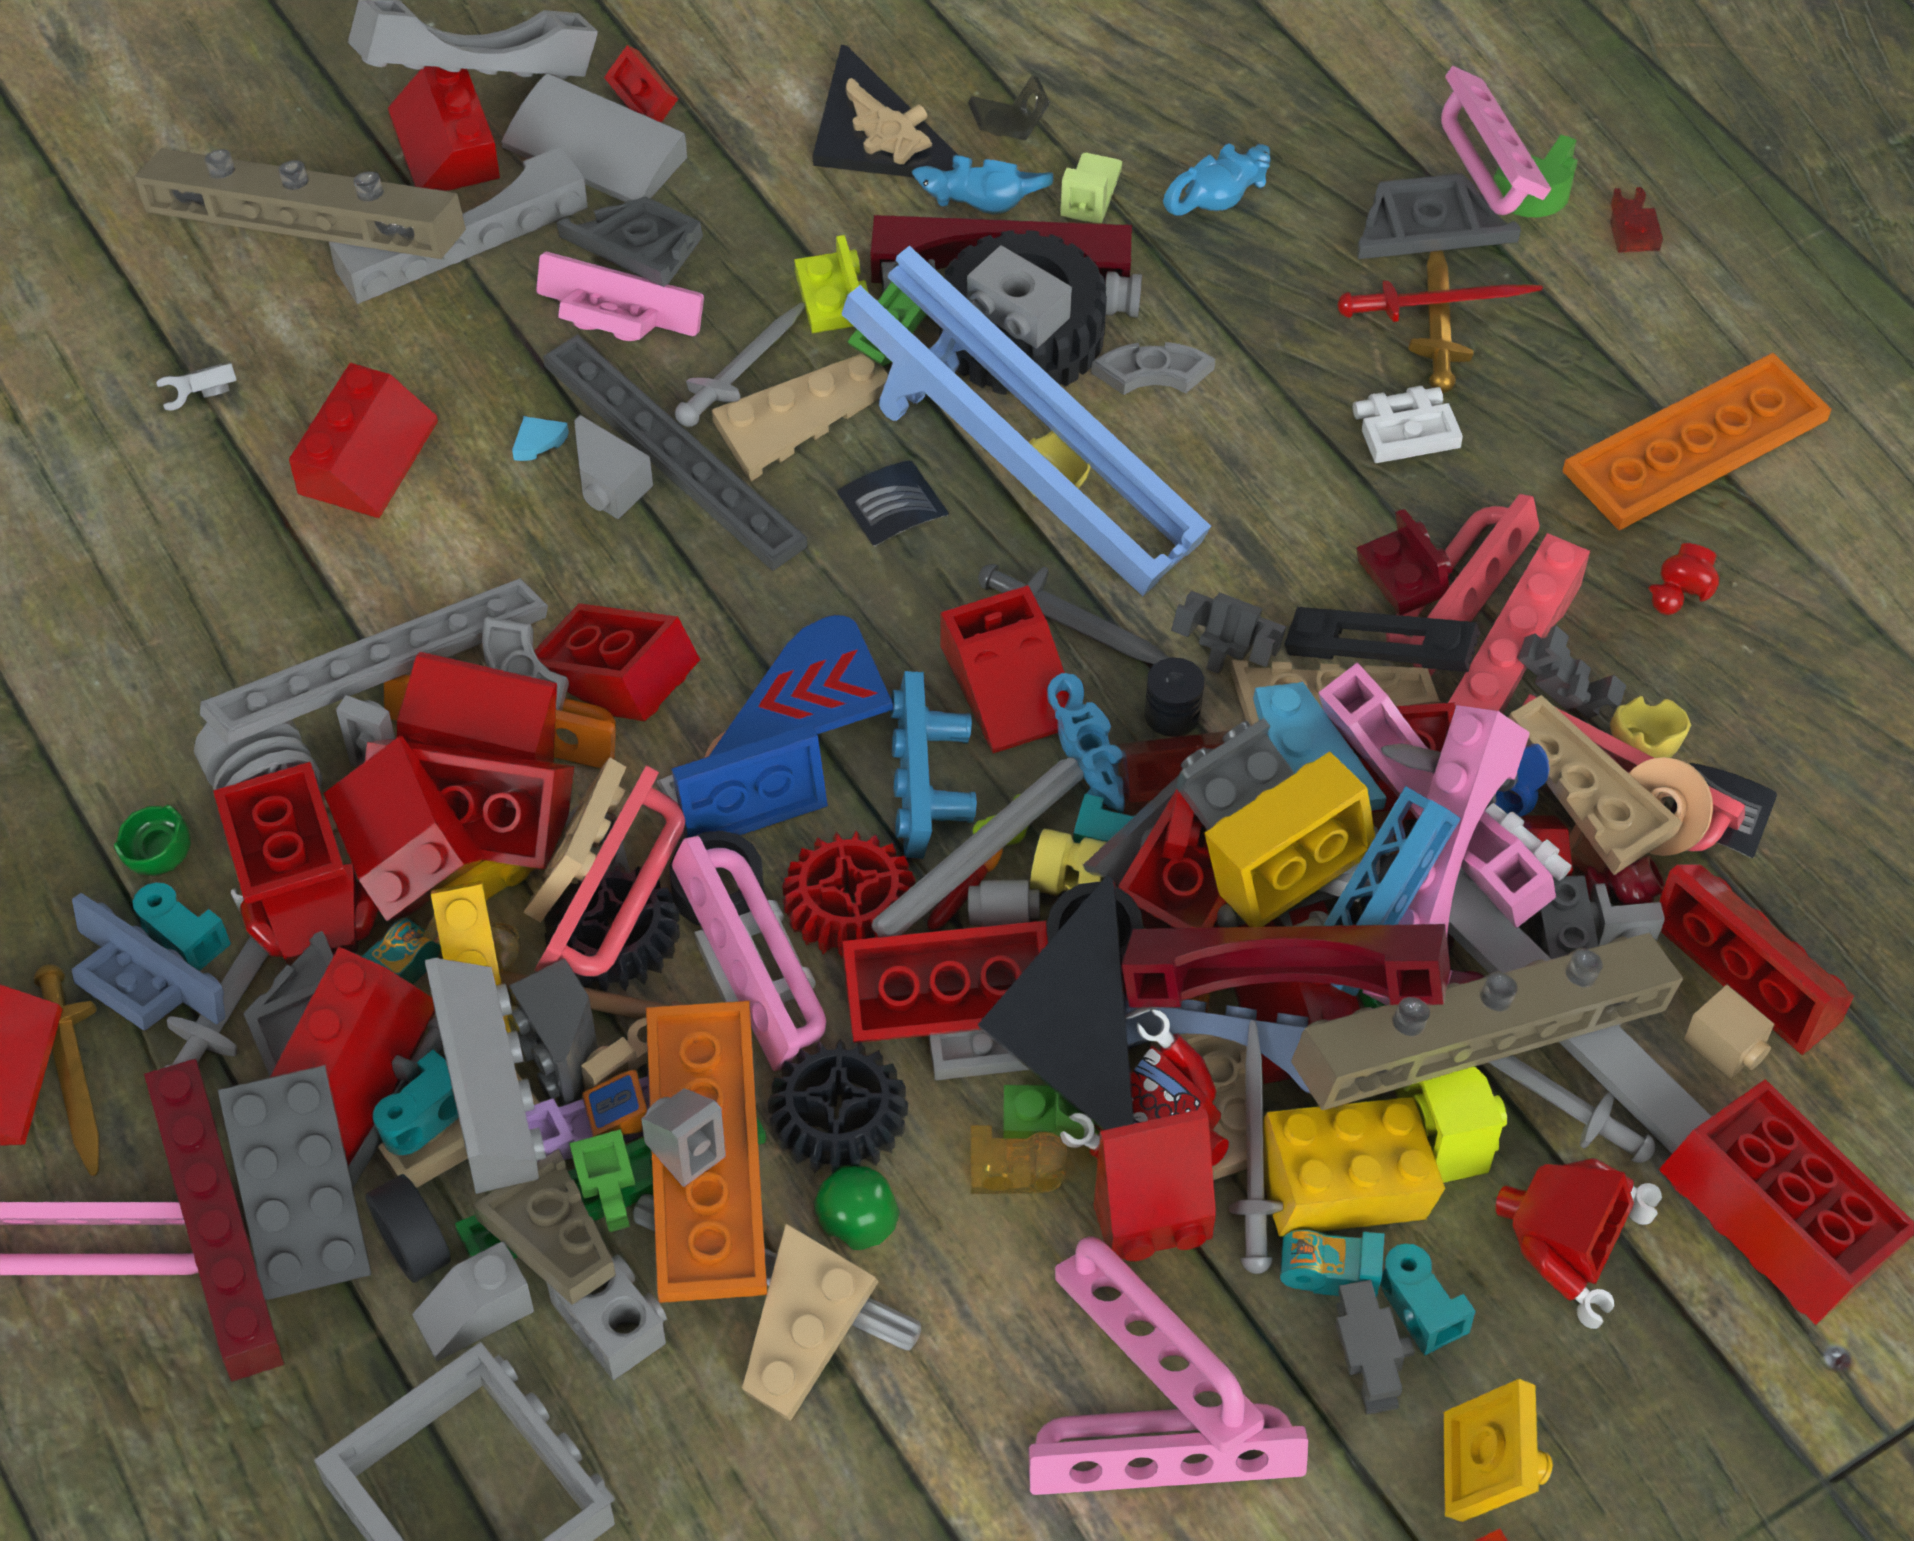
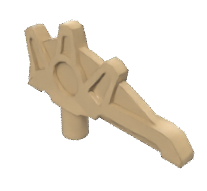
[846,78,932,164]

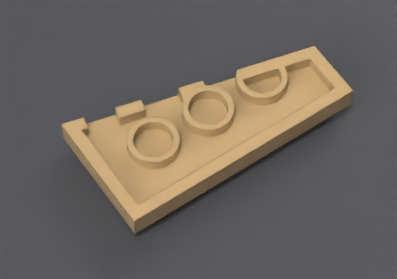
[712,353,888,482]
[1231,660,1440,726]
[1508,695,1683,875]

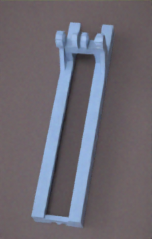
[841,246,1211,596]

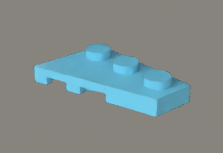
[1253,682,1387,811]

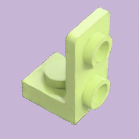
[1060,153,1122,224]

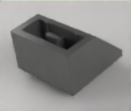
[508,958,598,1106]

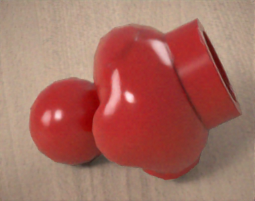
[1648,543,1720,615]

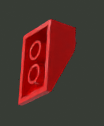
[534,603,700,722]
[323,736,485,921]
[213,762,346,904]
[1094,1108,1216,1262]

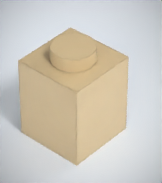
[1684,985,1774,1079]

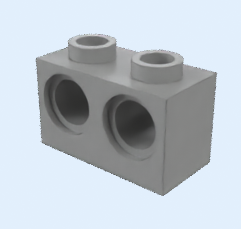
[547,1254,667,1381]

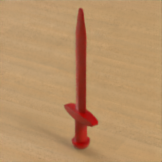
[1337,280,1543,322]

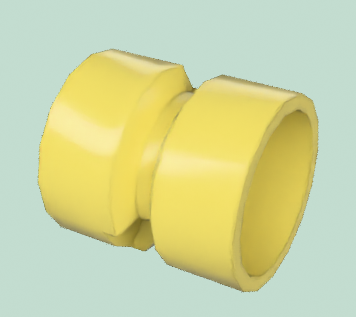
[1030,828,1107,897]

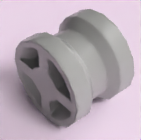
[1106,271,1142,318]

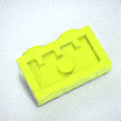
[794,235,868,333]

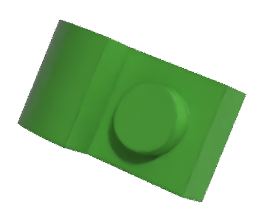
[1494,134,1578,217]

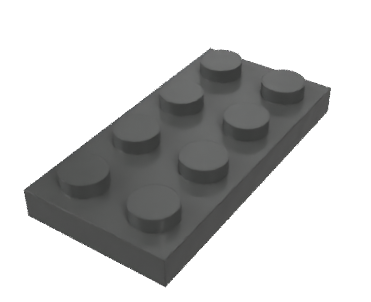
[218,1065,372,1300]

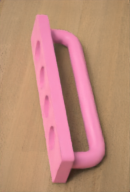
[1441,66,1551,215]
[672,836,826,1071]
[0,1202,198,1275]
[1055,1236,1264,1453]
[1029,1404,1308,1495]

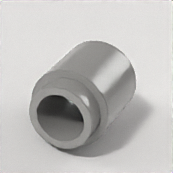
[968,879,1040,927]

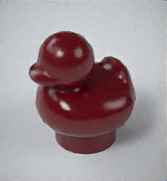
[1583,856,1665,906]

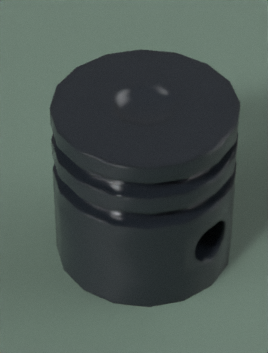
[1144,657,1204,737]

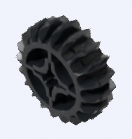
[544,862,680,992]
[767,1038,908,1173]

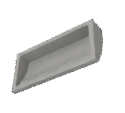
[501,73,687,202]

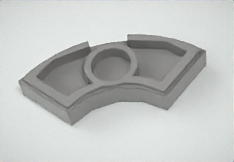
[1091,342,1215,395]
[482,617,569,711]

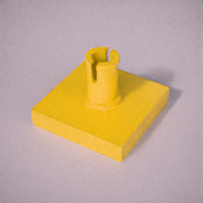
[1444,1379,1553,1522]

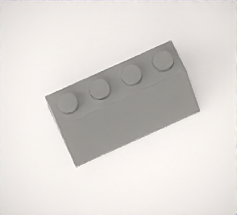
[425,958,546,1194]

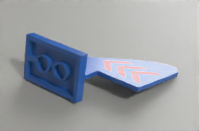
[671,615,894,838]

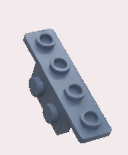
[72,893,226,1031]

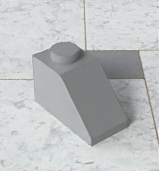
[574,415,653,519]
[641,1088,726,1187]
[412,1241,534,1362]

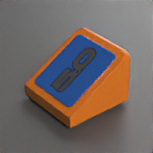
[582,1070,647,1137]

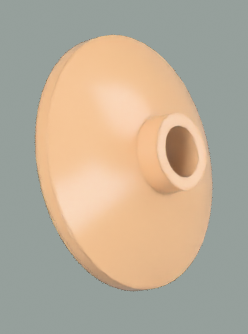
[1629,757,1713,856]

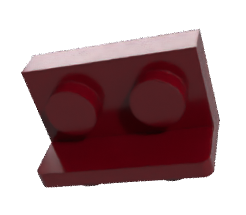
[1356,508,1452,616]

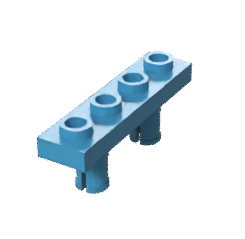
[890,671,977,859]

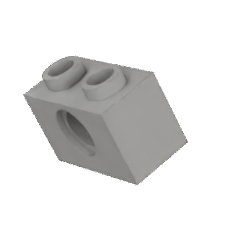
[967,245,1072,349]

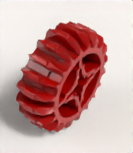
[782,830,916,960]

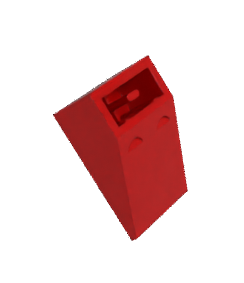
[940,585,1069,754]

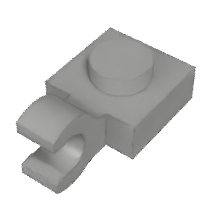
[156,361,237,410]

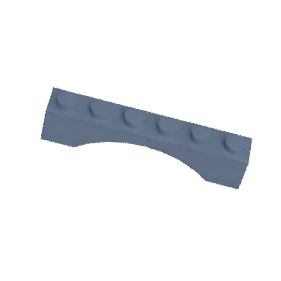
[1125,992,1364,1100]

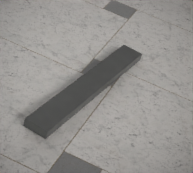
[543,334,808,571]

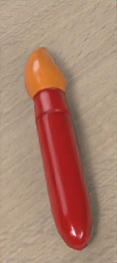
[927,848,1003,930]

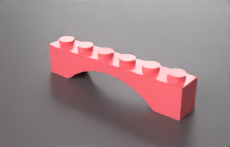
[1448,533,1590,714]

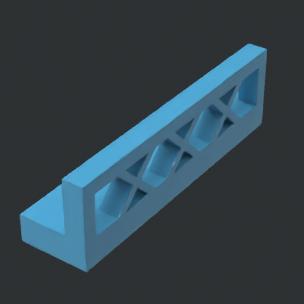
[1323,786,1461,996]

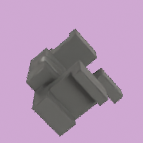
[1171,591,1286,674]
[1518,625,1626,719]
[1336,1280,1415,1415]

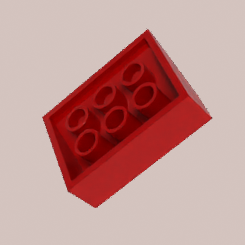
[1658,1079,1914,1325]

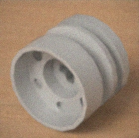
[194,719,323,790]

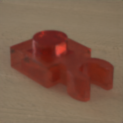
[1610,187,1663,253]

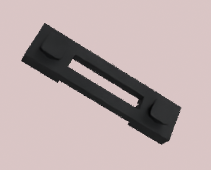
[1284,607,1480,672]

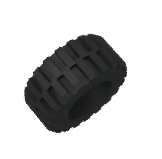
[939,230,1107,395]

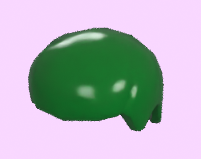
[114,804,191,877]
[814,1166,900,1250]

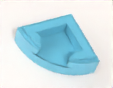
[512,416,569,461]

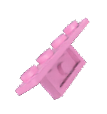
[536,252,704,341]

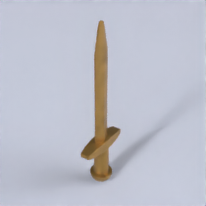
[1408,250,1474,393]
[34,964,99,1176]

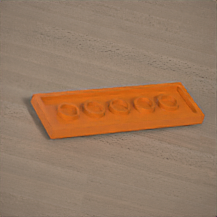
[1562,353,1831,531]
[646,1001,767,1303]

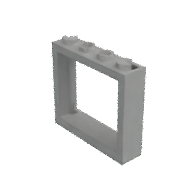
[314,1342,615,1541]

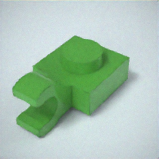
[569,1129,635,1232]

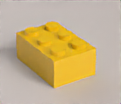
[1204,751,1376,927]
[1263,1097,1445,1236]

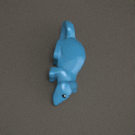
[1163,143,1270,216]
[912,155,1054,215]
[1047,673,1125,813]

